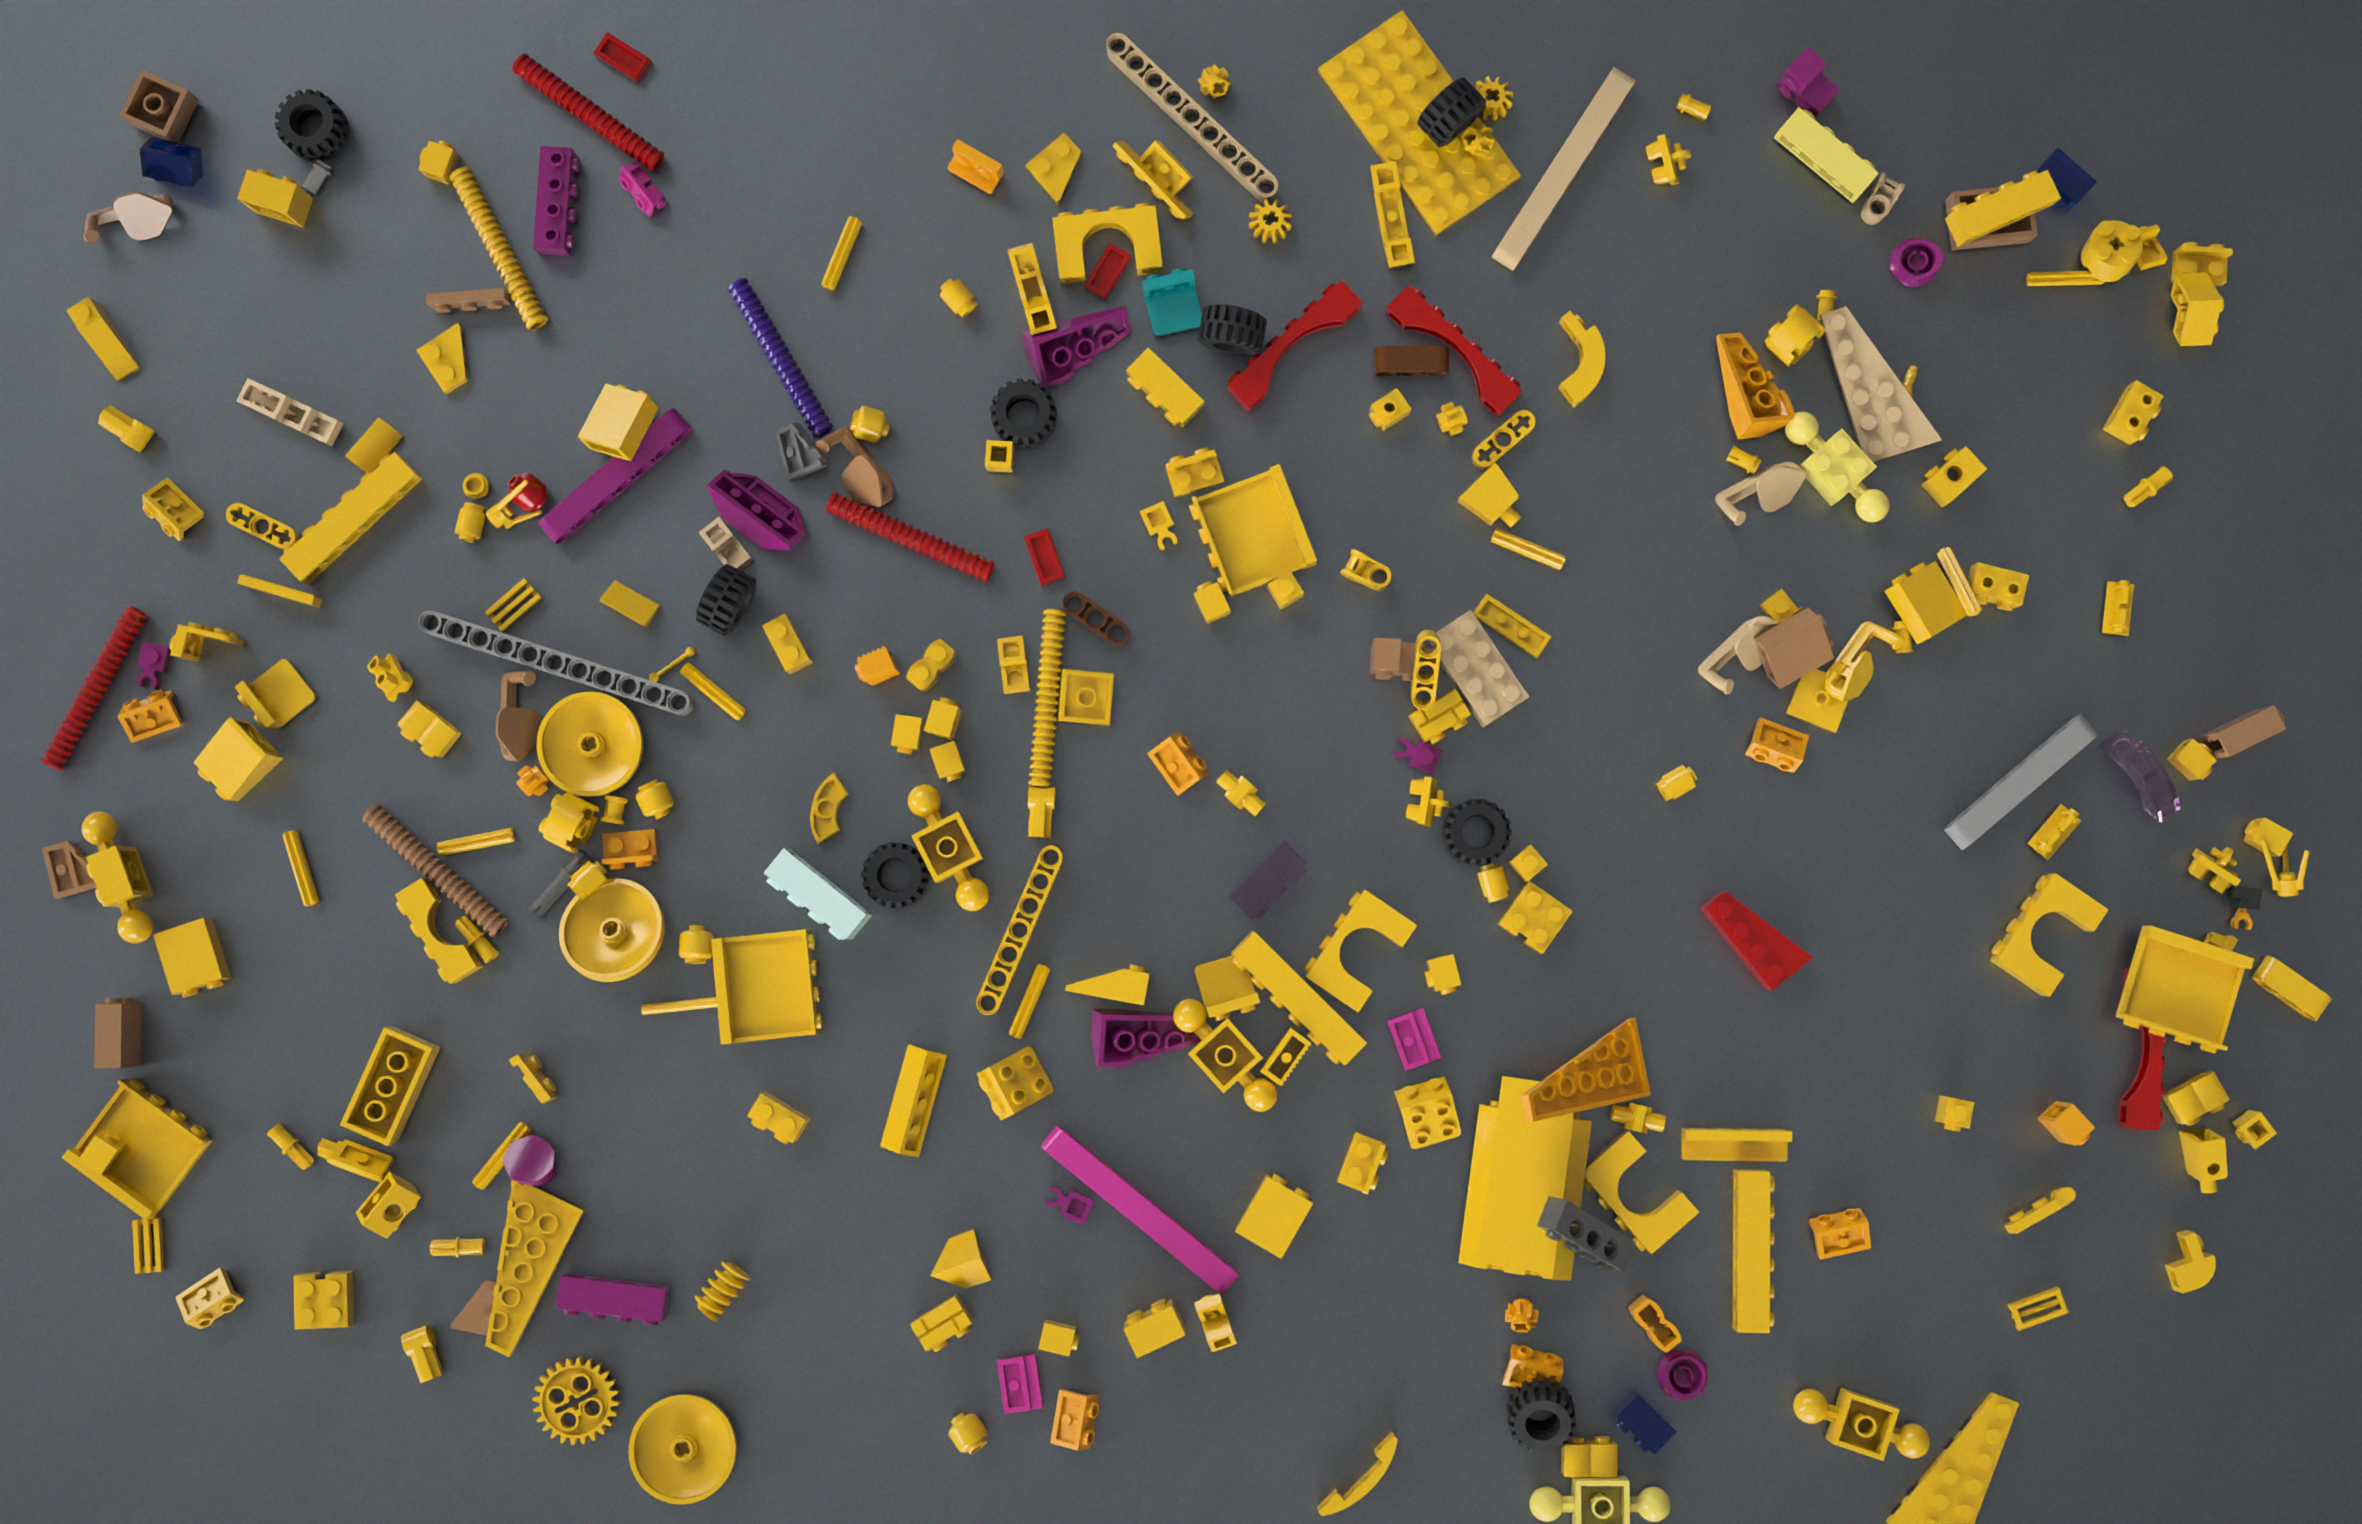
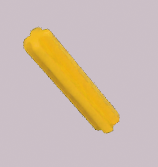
[821,216,862,290]
[2026,271,2104,286]
[1491,529,1566,569]
[1937,547,1982,617]
[680,663,746,720]
[437,828,515,856]
[283,830,319,906]
[1009,964,1050,1039]
[472,1122,532,1190]

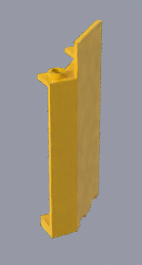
[1458,1076,1592,1280]

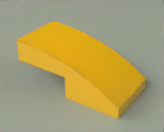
[997,635,1030,694]

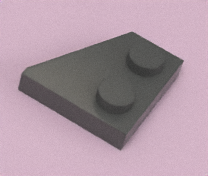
[775,423,828,481]

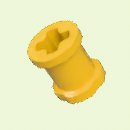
[600,795,628,825]

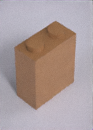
[1754,608,1834,689]
[2198,705,2286,759]
[94,998,142,1068]

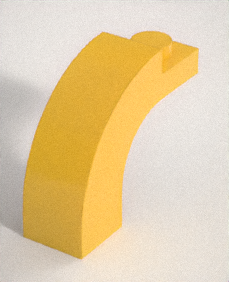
[1008,243,1057,335]
[1558,311,1606,408]

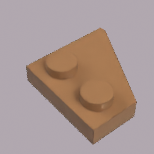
[42,841,97,899]
[450,1279,496,1336]

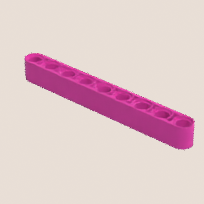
[1040,1125,1240,1295]

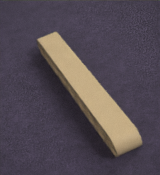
[1106,33,1278,203]
[1491,67,1636,271]

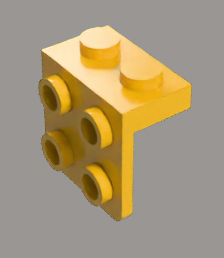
[170,622,245,662]
[235,659,316,730]
[1194,955,1260,1021]
[977,1046,1054,1120]
[1394,1077,1461,1149]

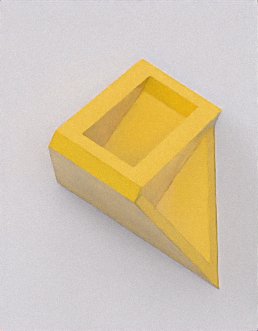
[930,1229,991,1289]

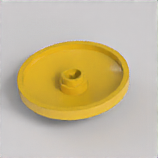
[537,692,643,797]
[559,878,665,982]
[628,1394,737,1504]

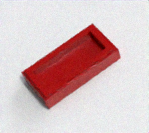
[593,32,652,83]
[1083,242,1132,301]
[1024,528,1066,586]

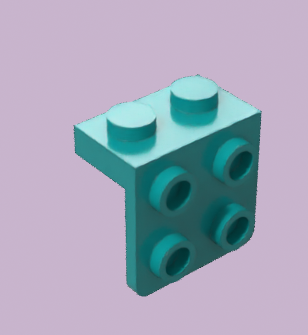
[1142,268,1202,337]

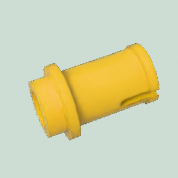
[1676,93,1711,121]
[1816,290,1838,323]
[1726,445,1762,474]
[1892,621,1913,653]

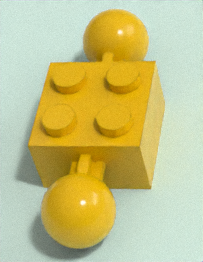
[908,784,989,911]
[82,812,154,944]
[1173,999,1278,1112]
[1793,1387,1930,1461]

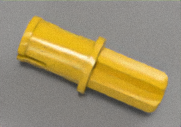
[2123,466,2173,507]
[455,915,499,964]
[267,1123,314,1170]
[430,1237,485,1258]

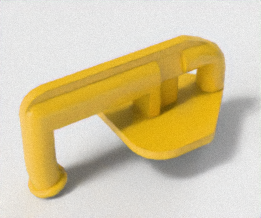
[1825,622,1905,702]

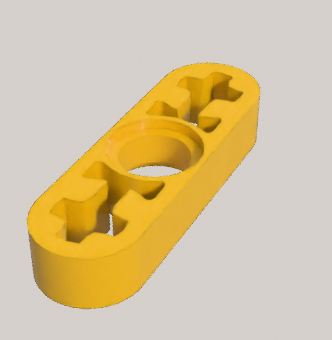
[1472,410,1535,469]
[226,503,299,550]

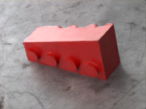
[1700,891,1813,991]

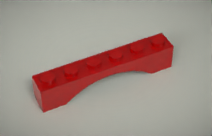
[1227,280,1363,413]
[1385,285,1522,418]
[2119,968,2166,1130]

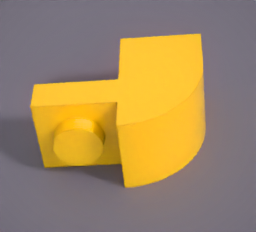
[2165,1230,2216,1294]
[1194,1294,1237,1352]

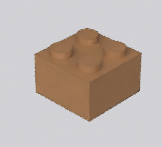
[119,70,199,145]

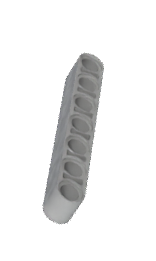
[1944,714,2098,850]

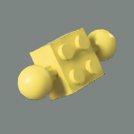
[1785,412,1890,522]
[1529,1475,1671,1524]

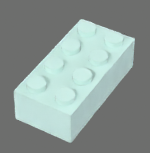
[764,848,872,940]

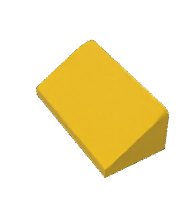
[345,417,404,473]
[599,580,660,628]

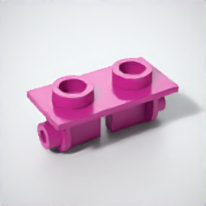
[619,162,666,218]

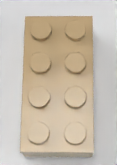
[1425,610,1529,728]

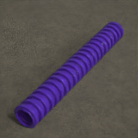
[727,278,834,438]

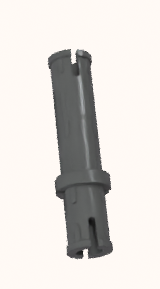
[528,849,593,919]

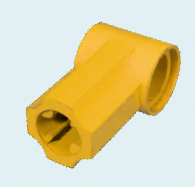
[98,405,155,453]
[1028,786,1056,838]
[401,1325,444,1383]

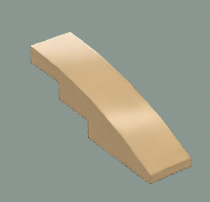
[236,378,344,446]

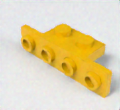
[1112,140,1194,220]

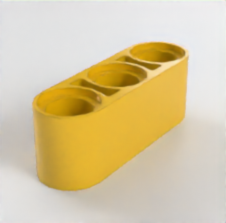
[1411,630,1441,710]
[2251,955,2332,1021]

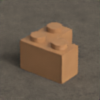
[1370,637,1425,681]

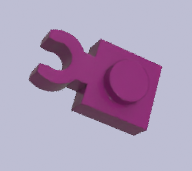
[137,641,171,690]
[1393,738,1443,775]
[1045,1186,1095,1225]

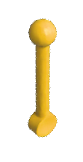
[649,647,695,683]

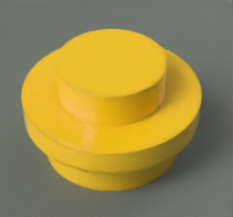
[463,473,489,499]

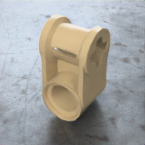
[1861,172,1905,225]

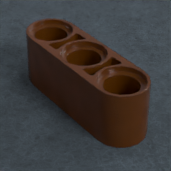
[1374,345,1449,377]
[1063,591,1130,647]

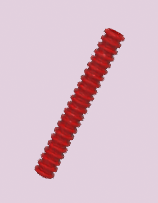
[512,53,664,172]
[826,492,995,583]
[40,605,148,770]

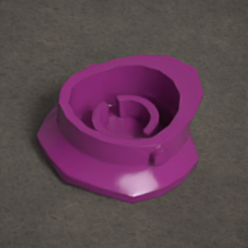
[1890,237,1945,287]
[503,1135,556,1186]
[1656,1350,1707,1401]

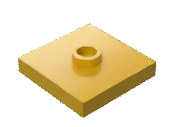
[1057,669,1114,725]
[1786,669,1848,733]

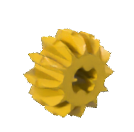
[1475,76,1513,121]
[1249,199,1292,244]

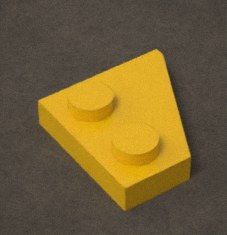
[416,323,468,395]

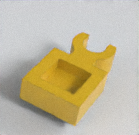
[1140,501,1177,551]

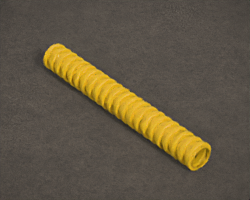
[449,167,548,329]
[1028,609,1066,787]

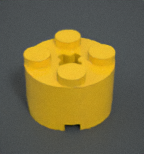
[2081,220,2143,282]
[1764,304,1826,367]
[539,792,599,853]

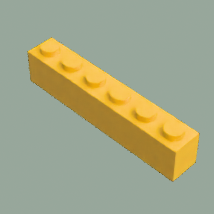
[279,452,423,585]
[1231,930,1367,1066]
[1732,1169,1775,1333]

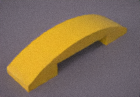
[1370,161,1415,268]
[1317,1431,1398,1516]

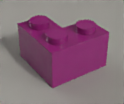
[1776,46,1840,118]

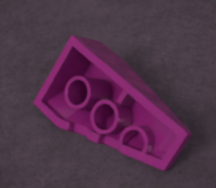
[1021,306,1131,389]
[1091,1009,1200,1067]

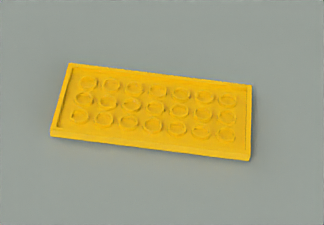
[1318,10,1521,236]

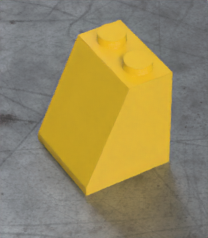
[193,717,283,801]

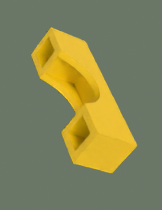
[395,878,484,984]

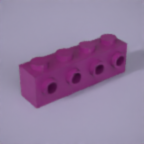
[533,146,580,256]
[556,1273,671,1325]

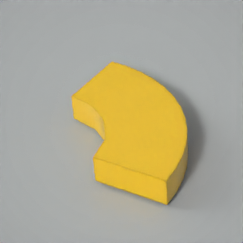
[810,772,849,845]

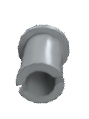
[301,159,331,194]

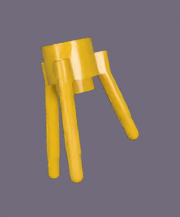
[485,480,542,529]
[2261,839,2309,897]

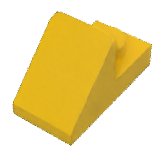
[1759,588,1804,623]

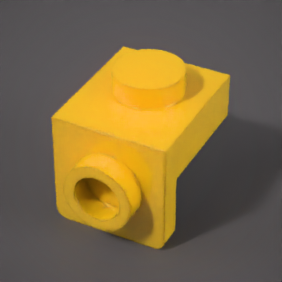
[2137,224,2168,270]

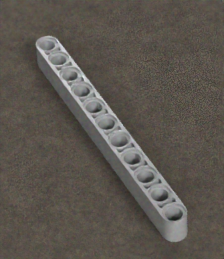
[418,610,694,716]

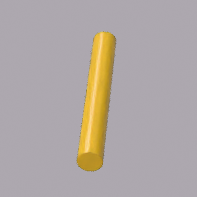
[641,997,717,1015]

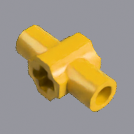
[1216,770,1266,816]
[1610,1102,1666,1134]

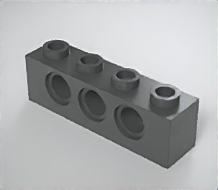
[1537,1196,1636,1273]

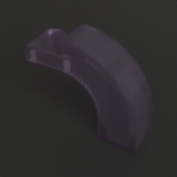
[2103,731,2181,823]

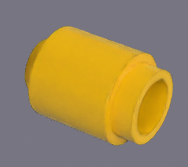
[939,278,977,318]
[454,502,486,543]
[1656,765,1697,801]
[567,860,607,899]
[1477,862,1510,903]

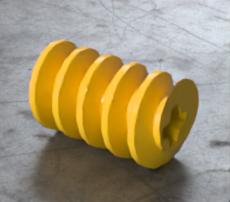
[694,1261,751,1321]

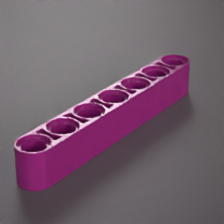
[538,408,692,545]

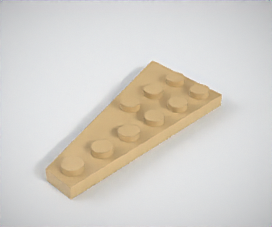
[1819,307,1942,462]

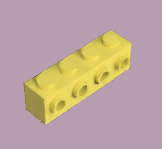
[1774,107,1879,203]

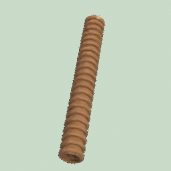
[362,804,508,937]

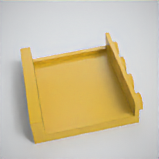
[1189,464,1317,597]
[2115,926,2254,1054]
[711,929,823,1045]
[61,1078,213,1220]

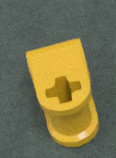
[1340,549,1391,591]

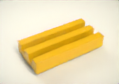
[485,578,543,633]
[132,1218,165,1274]
[2007,1287,2069,1331]

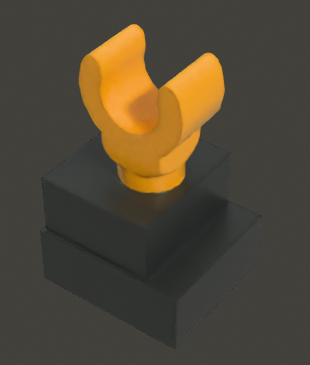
[2226,886,2262,930]

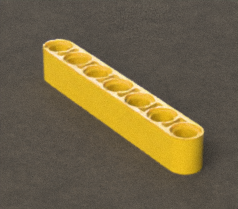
[976,845,1064,1015]

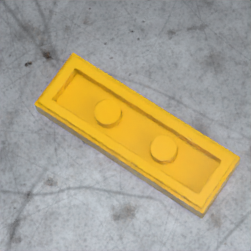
[237,574,322,608]
[1473,593,1552,659]

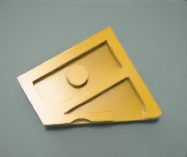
[1025,132,1081,205]
[509,1052,557,1104]

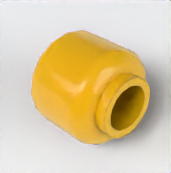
[850,406,890,443]
[635,779,675,820]
[679,925,714,964]
[948,1413,988,1455]

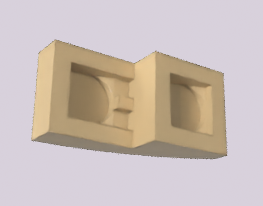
[698,517,754,571]

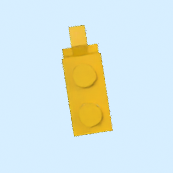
[317,1138,394,1182]

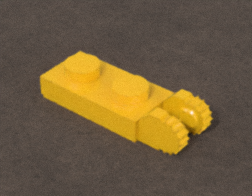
[2004,1187,2076,1234]

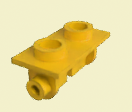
[2102,580,2134,636]
[2027,804,2081,861]

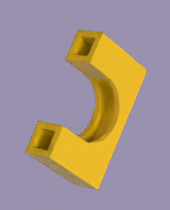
[1052,203,1163,285]
[1990,873,2108,997]
[1304,890,1417,1013]
[1583,1130,1699,1254]

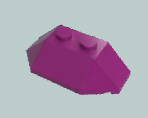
[706,470,806,550]

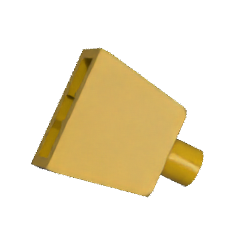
[1457,463,1521,528]
[2179,1126,2228,1193]

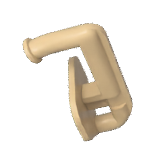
[1715,462,1807,526]
[1698,616,1779,694]

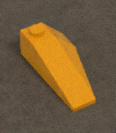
[1716,332,1795,439]

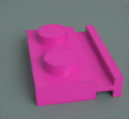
[1387,1008,1441,1071]
[997,1354,1043,1414]

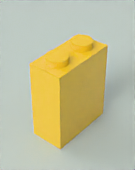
[578,384,659,461]
[1885,561,1967,644]
[153,918,231,998]
[1235,1173,1313,1259]

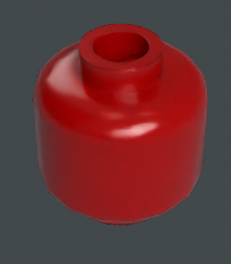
[507,472,548,511]

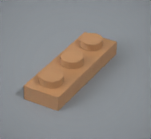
[426,288,511,313]

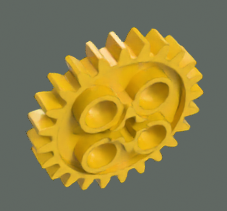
[532,1356,621,1445]

